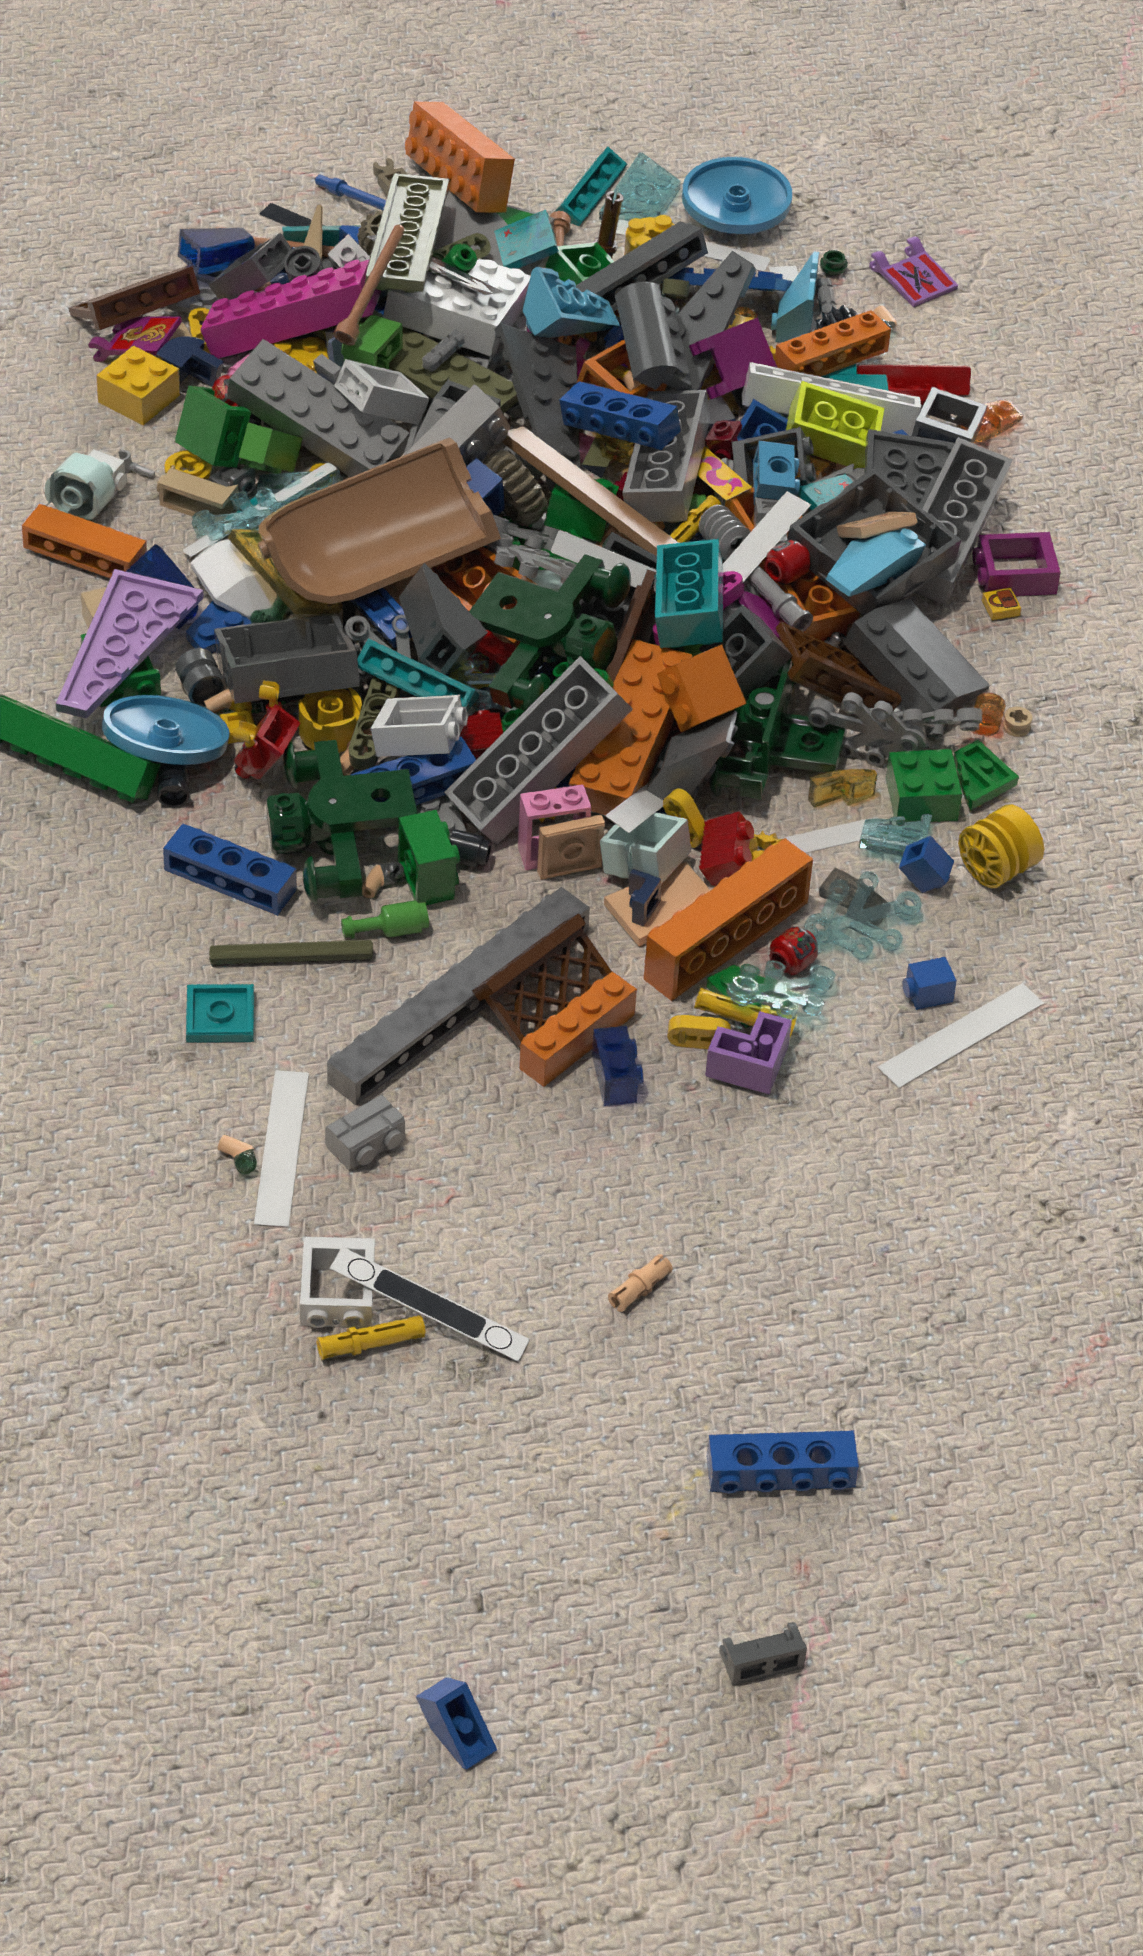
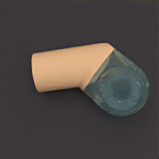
[873,305,897,335]

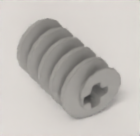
[699,505,750,561]

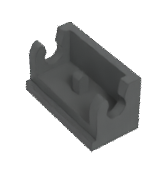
[719,1622,807,1686]

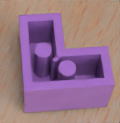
[705,1011,792,1094]

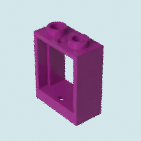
[972,532,1061,596]

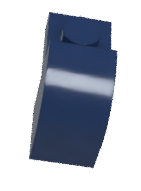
[156,336,224,387]

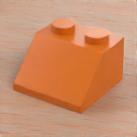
[657,645,746,732]

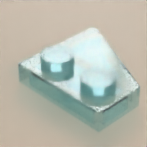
[859,814,932,857]

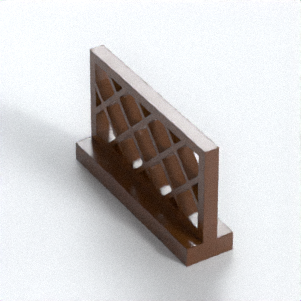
[68,265,201,330]
[605,569,656,683]
[775,621,902,711]
[472,913,612,1049]

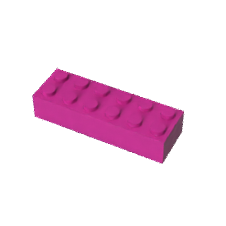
[200,259,382,359]

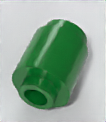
[441,244,477,275]

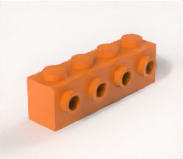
[775,310,891,377]
[22,504,148,578]
[519,971,637,1087]

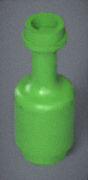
[341,900,429,939]

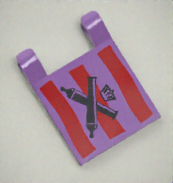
[869,236,958,307]

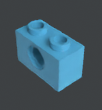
[753,441,800,505]

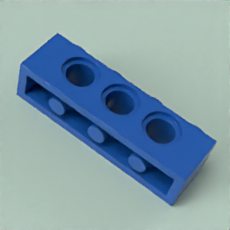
[559,381,681,450]
[351,737,476,805]
[163,823,297,916]
[706,1430,859,1493]

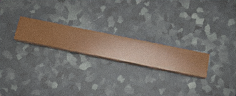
[502,426,678,556]

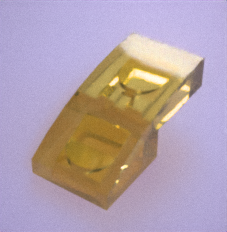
[808,769,877,808]

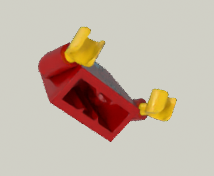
[233,680,301,779]

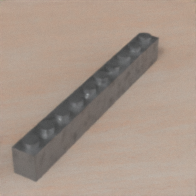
[327,887,590,1105]

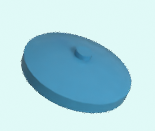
[682,157,792,234]
[102,695,229,765]

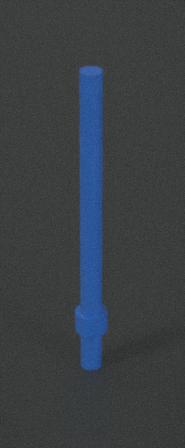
[315,174,386,211]

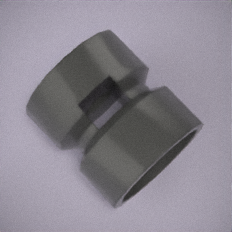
[284,246,323,282]
[175,648,227,707]

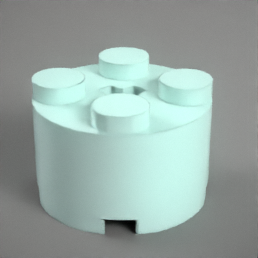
[45,453,115,520]

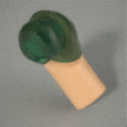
[218,1135,257,1175]

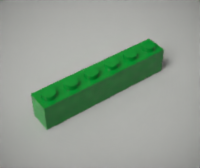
[0,694,161,802]

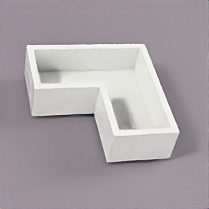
[383,259,531,356]

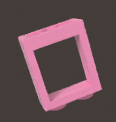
[518,785,591,870]

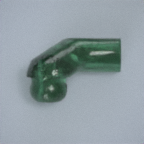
[250,594,291,624]

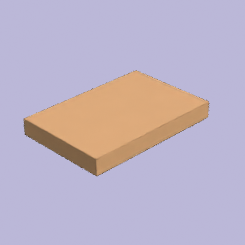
[604,862,710,946]

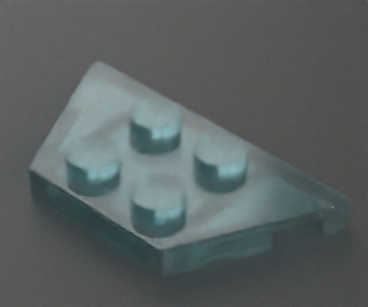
[599,152,681,221]

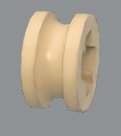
[1003,706,1032,737]

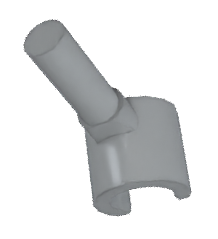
[118,450,155,478]

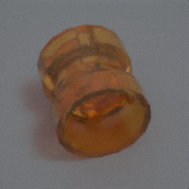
[974,692,1006,736]

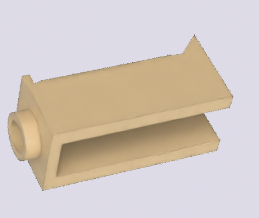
[157,465,239,526]

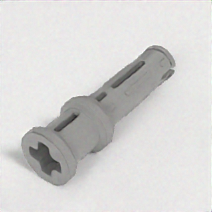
[747,565,813,632]

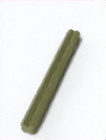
[209,940,373,965]

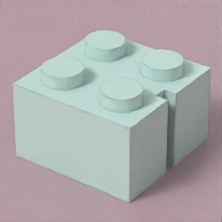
[600,812,691,884]

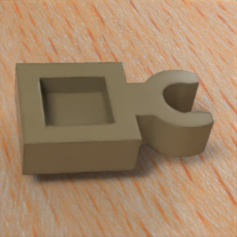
[373,158,408,196]

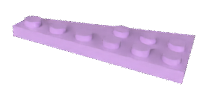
[56,569,203,719]

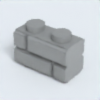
[325,1095,405,1170]

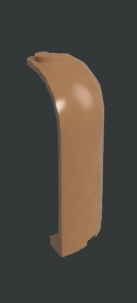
[258,437,501,604]

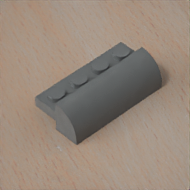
[615,282,692,391]

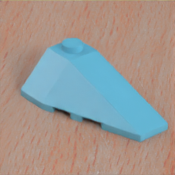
[771,252,819,342]
[523,267,620,338]
[826,528,926,597]

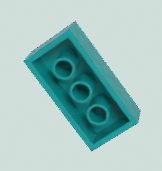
[655,539,723,648]

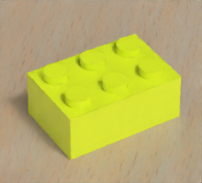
[786,381,884,469]

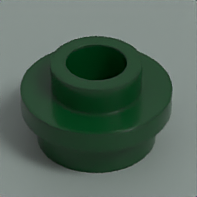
[820,250,848,276]

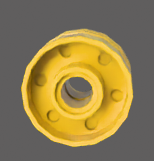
[958,804,1045,888]

